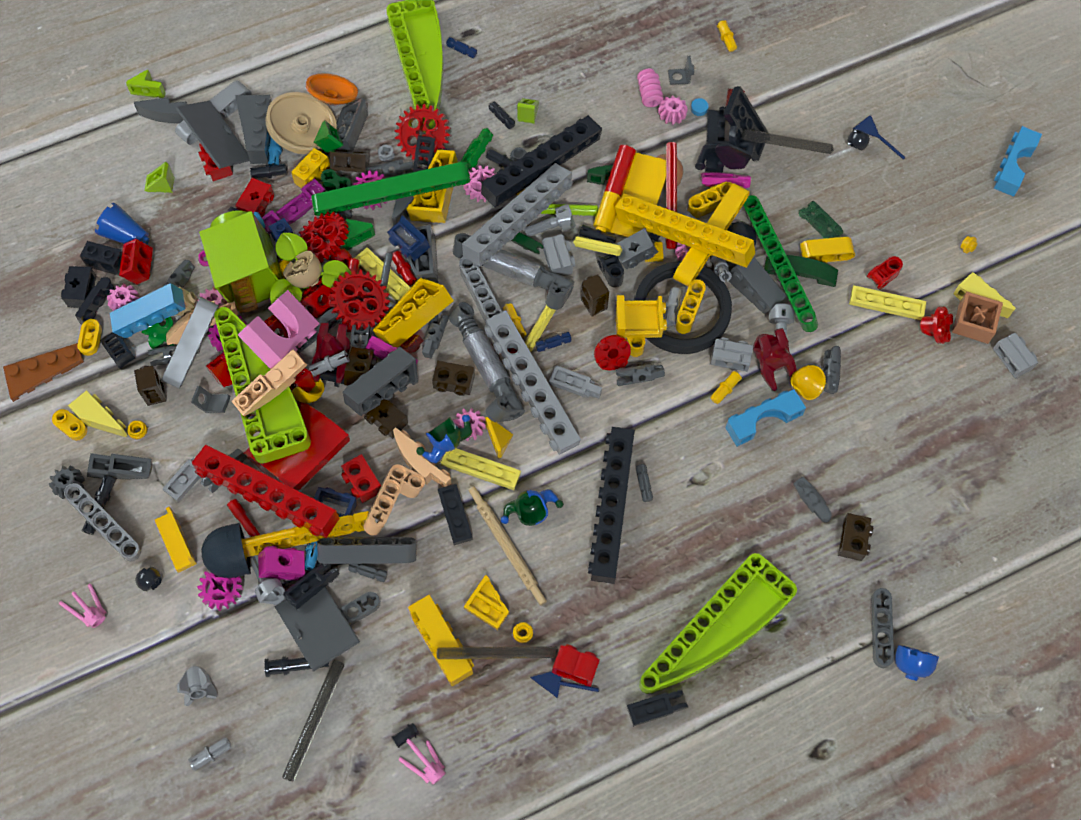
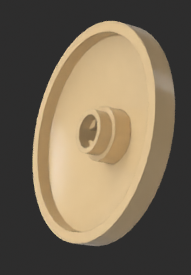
[265,92,337,154]

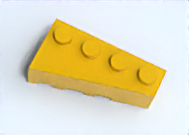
[407,150,458,223]
[373,278,454,348]
[408,594,474,687]

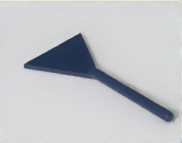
[853,115,905,159]

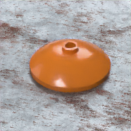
[306,74,358,105]

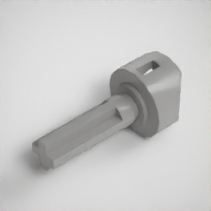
[524,204,576,237]
[769,304,794,337]
[249,555,285,605]

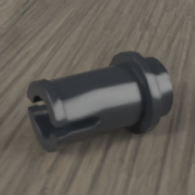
[391,723,420,748]

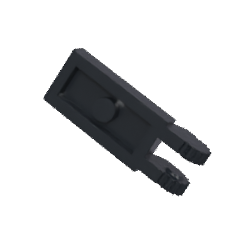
[75,276,114,325]
[283,564,340,610]
[626,690,688,727]

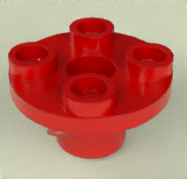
[920,306,953,344]
[594,335,631,371]

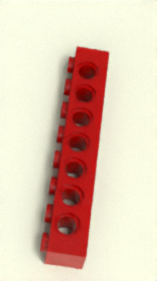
[206,278,333,388]
[192,444,340,538]

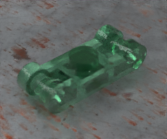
[798,201,843,239]

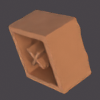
[952,291,1003,344]

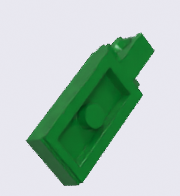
[460,128,494,169]

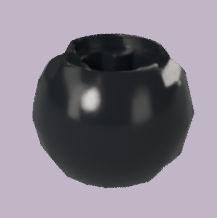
[847,129,870,151]
[135,567,162,592]

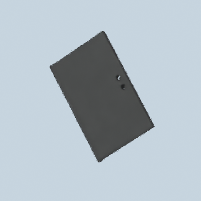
[175,100,250,169]
[275,587,360,672]

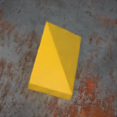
[485,417,513,459]

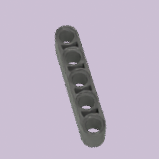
[317,537,417,564]

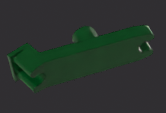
[511,232,544,254]

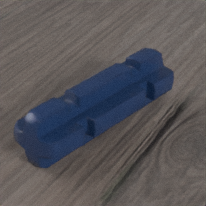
[446,37,477,58]
[535,332,572,352]

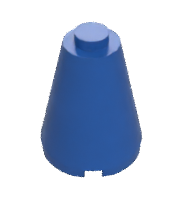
[95,203,150,244]

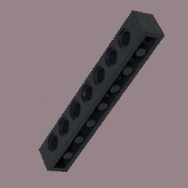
[481,115,602,207]
[588,427,635,584]

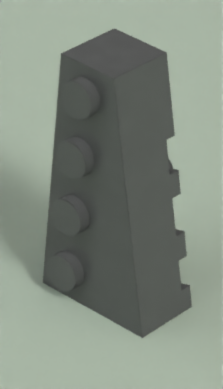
[235,95,272,164]
[343,347,418,416]

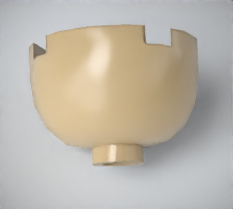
[283,251,322,288]

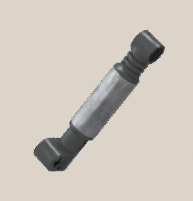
[452,233,575,310]
[449,302,525,422]

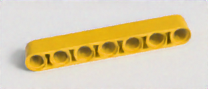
[673,183,750,287]

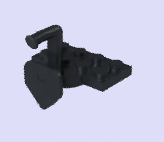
[695,86,769,170]

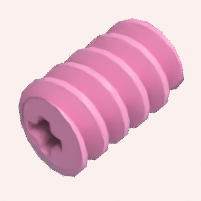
[637,68,664,107]

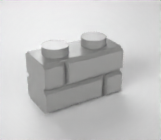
[542,234,575,276]
[993,333,1038,379]
[710,337,753,372]

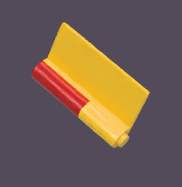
[593,145,666,238]

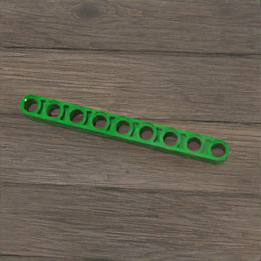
[311,162,471,216]
[744,195,818,332]

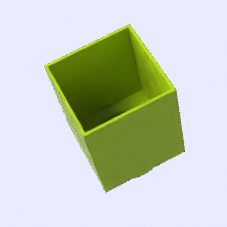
[199,211,283,311]

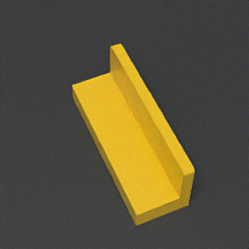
[155,506,197,573]

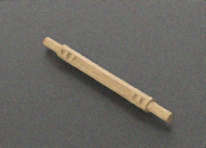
[469,487,547,606]

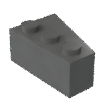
[399,225,439,283]

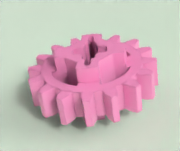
[463,165,496,203]

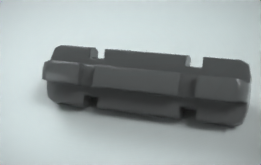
[636,464,653,502]
[348,564,388,582]

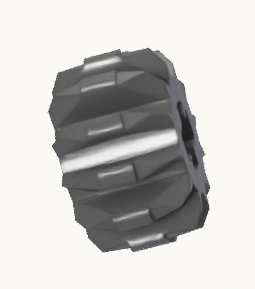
[49,465,85,499]

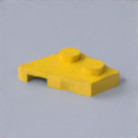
[464,575,509,630]

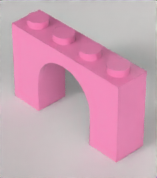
[238,290,320,369]

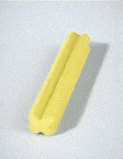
[573,236,622,256]
[525,305,556,352]

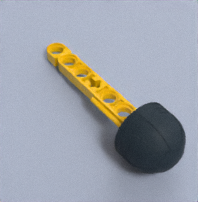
[201,511,375,578]

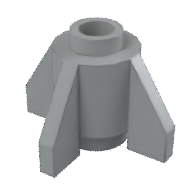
[177,666,217,706]

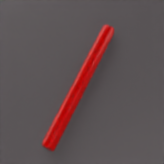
[666,142,677,250]

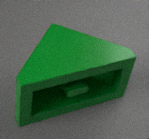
[313,120,343,152]
[341,219,375,250]

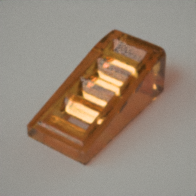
[231,276,258,314]

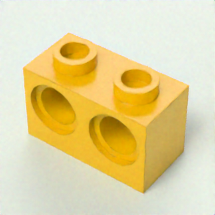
[291,148,330,188]

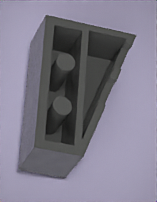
[725,257,787,314]

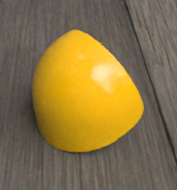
[791,365,826,400]
[292,375,325,403]

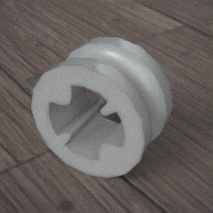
[378,145,395,162]

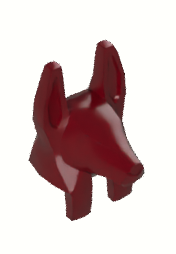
[312,323,351,383]
[753,328,797,391]

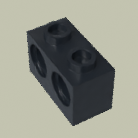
[80,241,122,276]

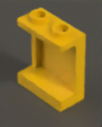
[616,295,667,338]

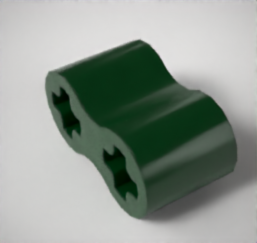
[321,169,352,191]

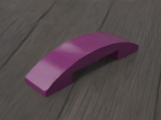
[262,179,326,234]

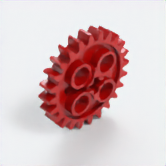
[394,104,452,161]
[298,212,349,263]
[328,269,390,330]

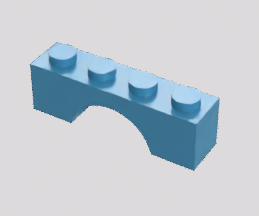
[994,126,1042,197]
[725,389,806,447]

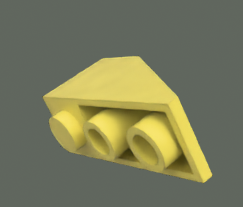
[953,272,1016,318]
[68,390,128,437]

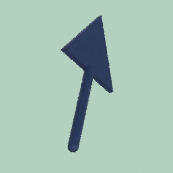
[530,671,599,699]

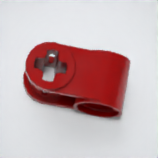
[867,256,903,290]

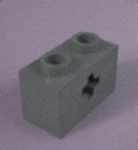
[616,228,658,270]

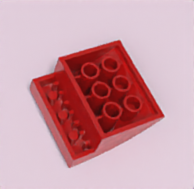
[244,401,350,491]

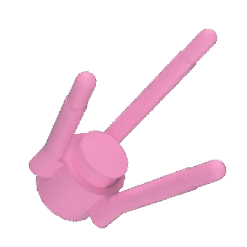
[59,584,106,628]
[399,739,446,785]

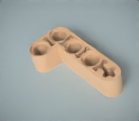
[363,464,425,535]

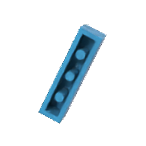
[110,283,186,338]

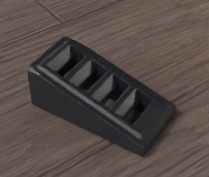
[413,136,436,172]
[100,332,135,369]

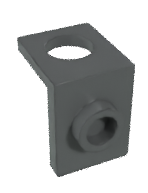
[668,56,694,85]
[191,386,231,413]

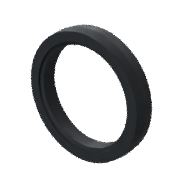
[634,261,732,354]

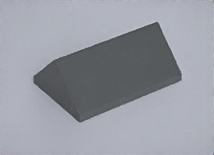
[330,98,368,152]

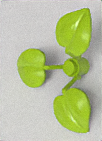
[270,233,351,305]

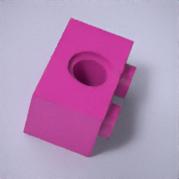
[258,546,305,580]

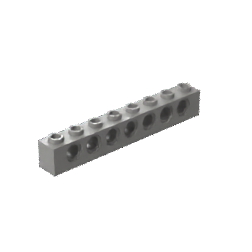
[462,163,573,266]
[484,310,581,455]

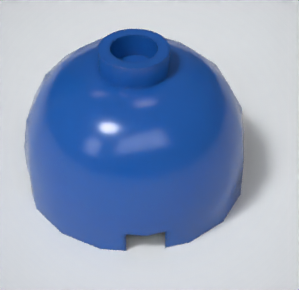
[895,645,939,681]

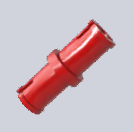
[392,251,417,286]

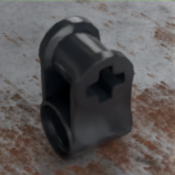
[597,254,624,288]

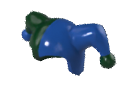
[416,415,472,464]
[501,489,564,526]

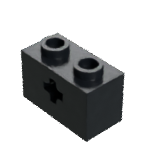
[61,266,97,308]

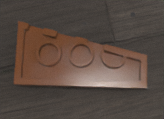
[3,343,84,402]

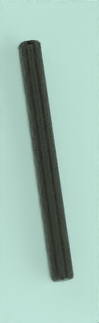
[741,129,834,154]
[436,646,558,659]
[282,660,344,782]

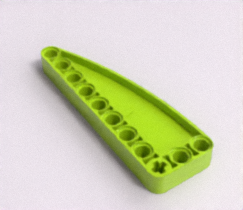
[386,0,443,133]
[214,307,311,463]
[639,553,797,694]

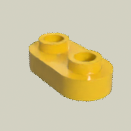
[77,319,102,356]
[52,409,87,441]

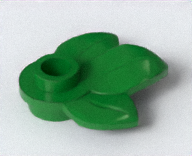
[142,316,176,349]

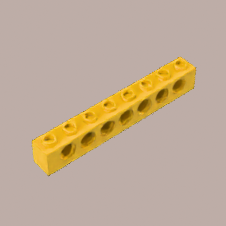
[615,194,755,268]

